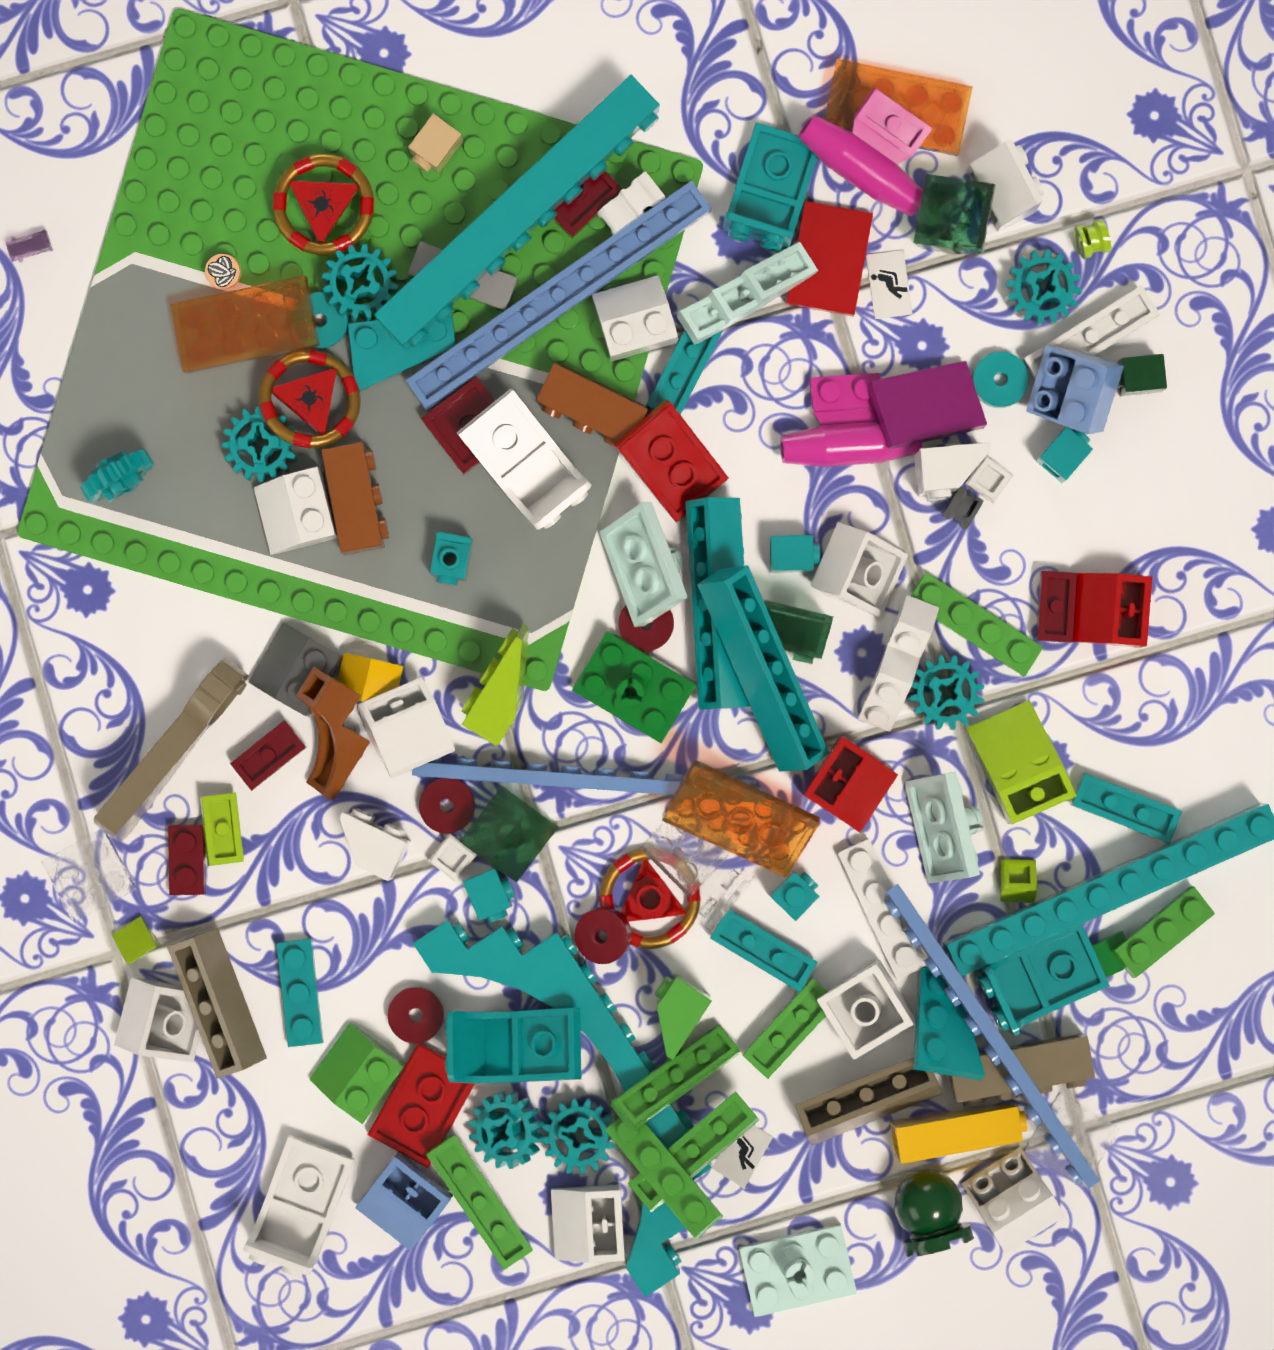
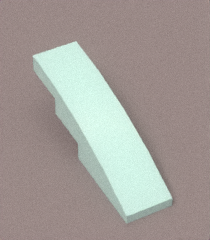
[677,242,818,345]

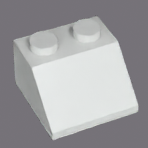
[592,275,678,362]
[914,442,991,502]
[253,466,338,555]
[810,522,908,618]
[817,959,916,1060]
[114,977,200,1063]

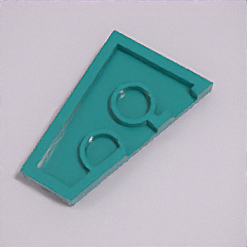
[348,313,456,392]
[913,968,986,1081]

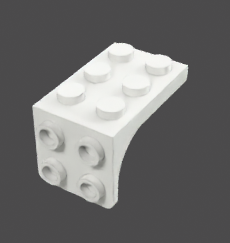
[457,388,592,530]
[243,1135,355,1278]

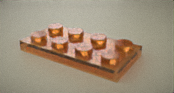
[824,59,973,157]
[170,275,320,373]
[662,759,820,878]

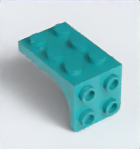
[722,122,818,253]
[976,924,1110,1036]
[444,1008,582,1084]

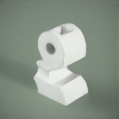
[597,171,666,235]

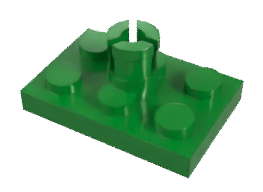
[572,630,697,744]

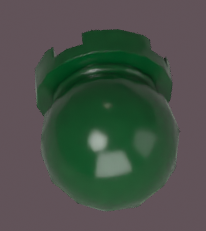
[894,1169,974,1257]

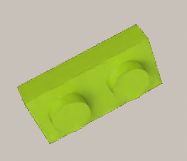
[200,792,244,866]

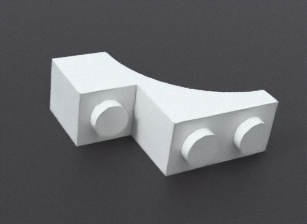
[858,595,939,732]

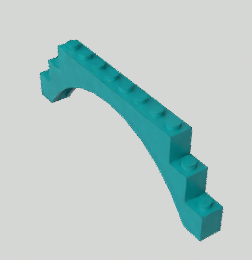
[413,919,712,1297]

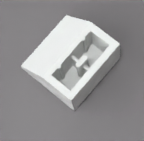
[966,138,1044,232]
[358,677,455,778]
[339,808,411,881]
[962,1147,1065,1254]
[551,1184,625,1263]

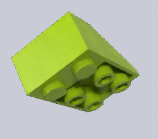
[461,623,529,747]
[965,700,1077,825]

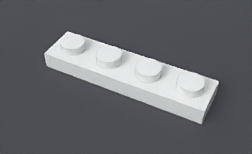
[1023,285,1160,379]
[837,838,926,980]

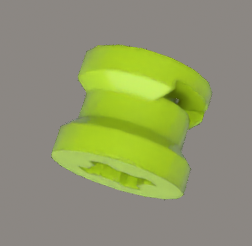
[1074,218,1112,259]

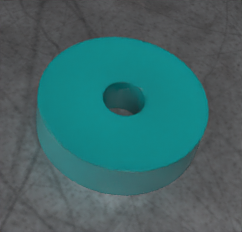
[292,292,350,348]
[972,351,1029,408]

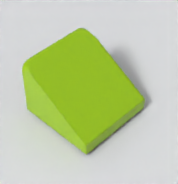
[1000,859,1037,903]
[112,916,161,965]

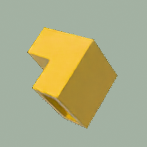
[337,653,404,702]

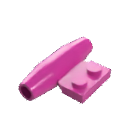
[798,87,932,217]
[780,373,922,467]

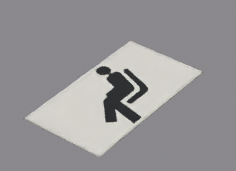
[866,249,913,319]
[712,1125,773,1189]

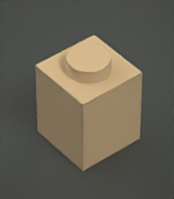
[408,113,463,174]

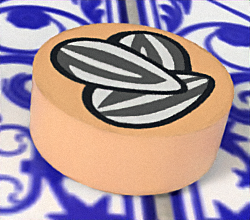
[205,254,242,289]

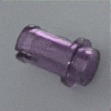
[6,229,53,263]

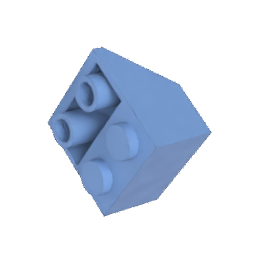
[1026,345,1124,434]
[355,1152,453,1250]

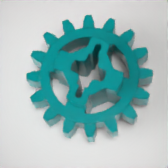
[322,244,398,321]
[1005,249,1082,326]
[221,406,297,483]
[80,449,155,503]
[908,655,985,730]
[469,1091,545,1169]
[541,1097,616,1175]

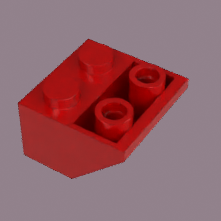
[1073,573,1153,648]
[802,736,898,833]

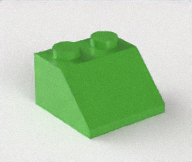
[655,973,712,1060]
[309,1022,406,1124]

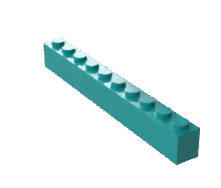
[374,74,660,349]
[942,803,1274,977]

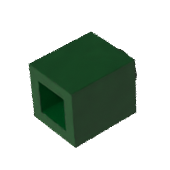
[1117,354,1167,397]

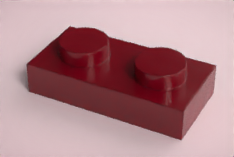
[1036,571,1077,643]
[230,720,307,791]
[168,825,206,895]

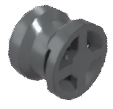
[942,487,984,530]

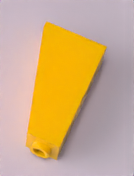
[890,1103,1027,1164]

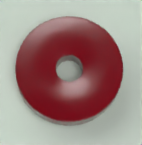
[618,605,674,652]
[419,778,475,834]
[574,907,632,964]
[387,987,444,1044]

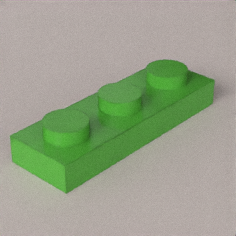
[1111,886,1215,978]
[742,977,828,1079]

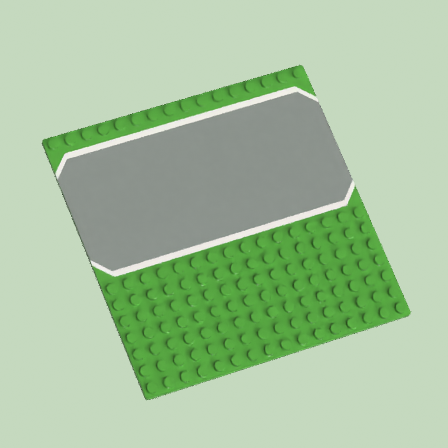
[17,8,703,691]

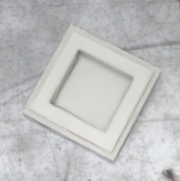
[965,455,1014,504]
[428,833,477,882]

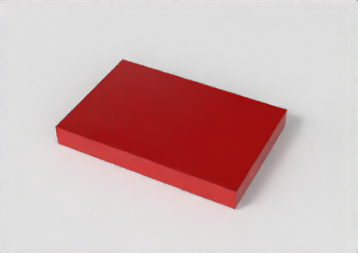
[786,201,873,317]
[613,399,729,523]
[367,1043,475,1168]

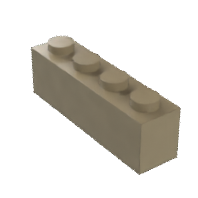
[167,927,267,1079]
[949,1033,1095,1107]
[795,1057,942,1146]

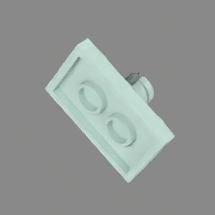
[599,502,688,627]
[904,771,984,884]
[739,1223,857,1317]

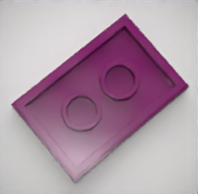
[868,361,988,450]

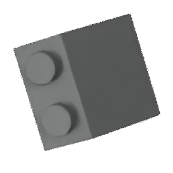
[248,622,343,717]

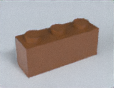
[536,362,651,447]
[321,442,389,555]

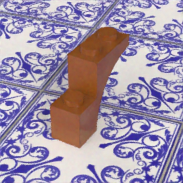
[295,667,370,801]

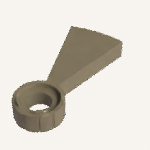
[93,658,249,841]

